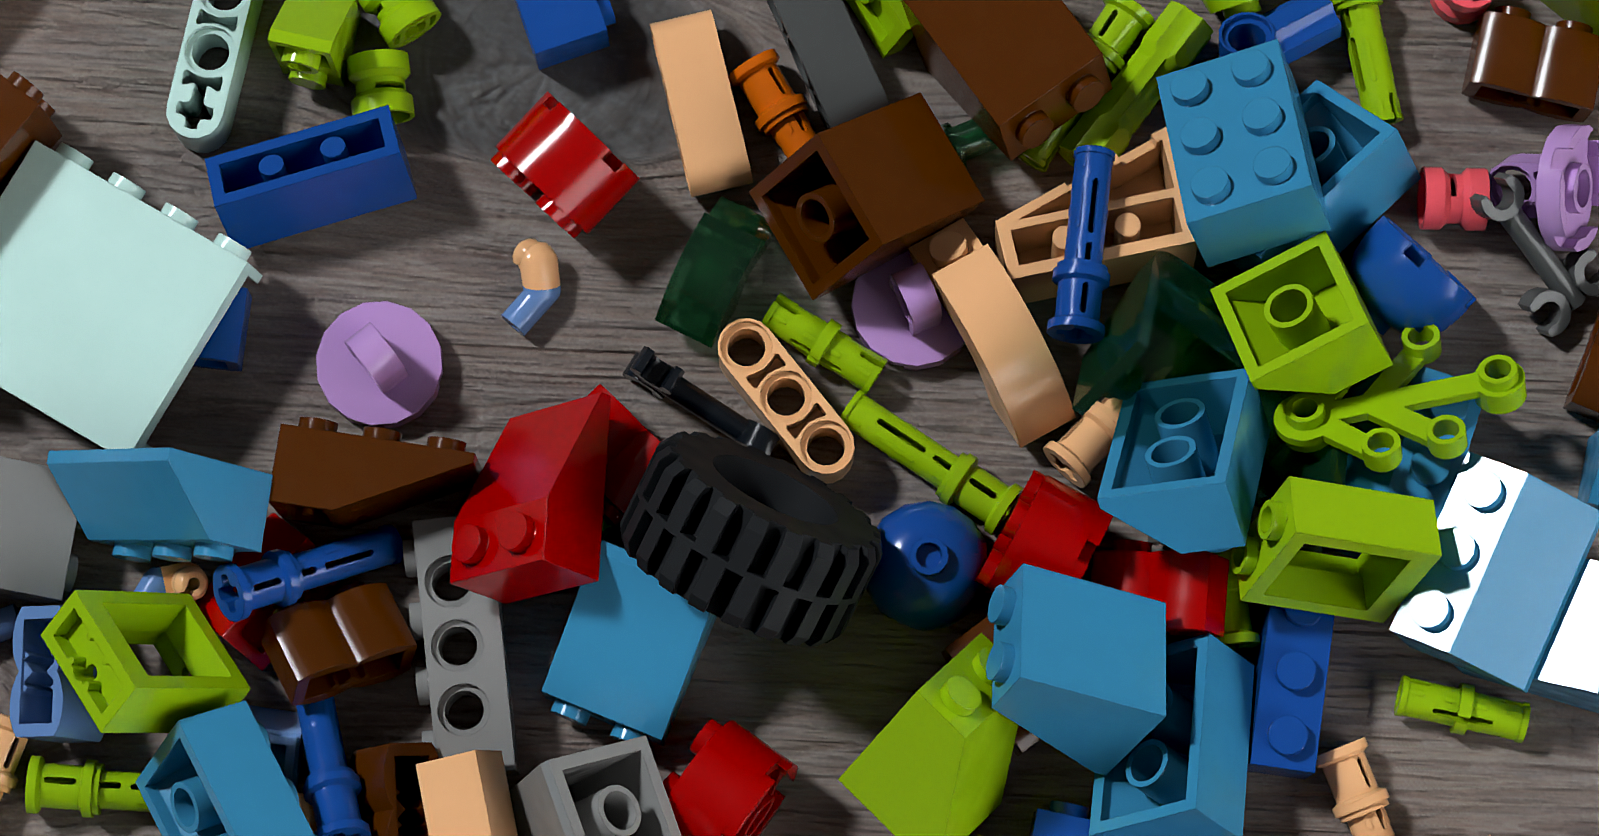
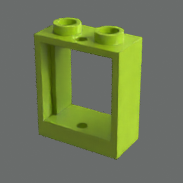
[1230,476,1442,623]
[41,590,251,733]

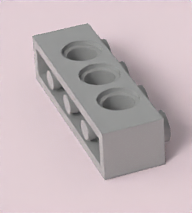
[403,516,520,776]

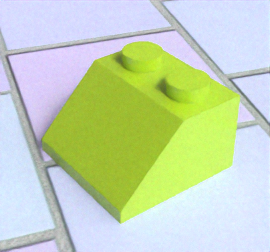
[1210,231,1393,394]

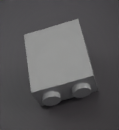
[0,456,81,604]
[509,735,682,836]

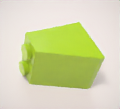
[838,632,1018,836]

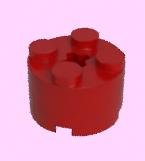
[491,91,640,239]
[975,470,1113,592]
[663,719,798,836]

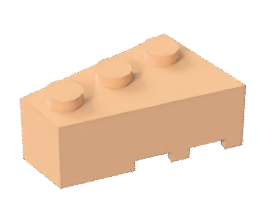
[994,127,1197,304]

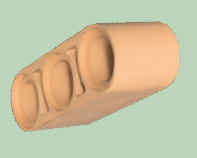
[649,10,753,198]
[718,318,855,484]

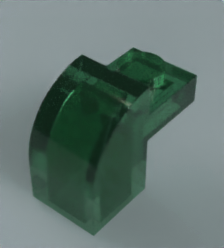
[655,196,773,348]

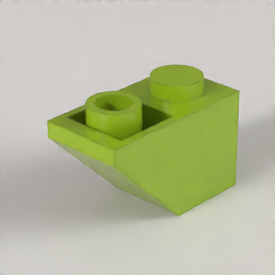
[267,0,361,90]

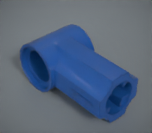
[1219,0,1342,64]

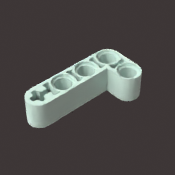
[166,0,263,153]

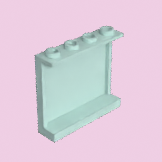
[0,140,263,449]

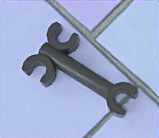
[1470,172,1599,337]

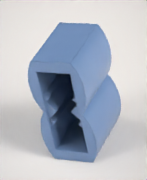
[10,605,104,743]

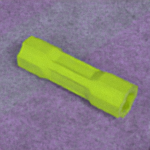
[1057,0,1214,167]

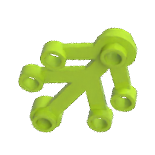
[1274,324,1527,472]

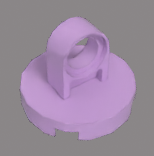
[1489,124,1599,252]
[851,251,965,371]
[316,301,443,428]

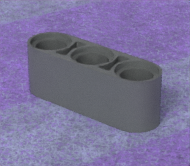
[767,0,890,130]

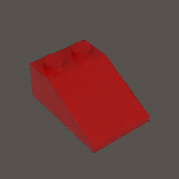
[450,392,611,604]

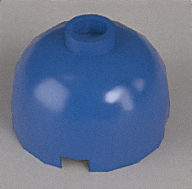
[1349,215,1477,336]
[866,501,989,631]

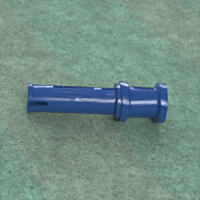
[1046,145,1115,344]
[213,525,403,622]
[296,696,372,836]

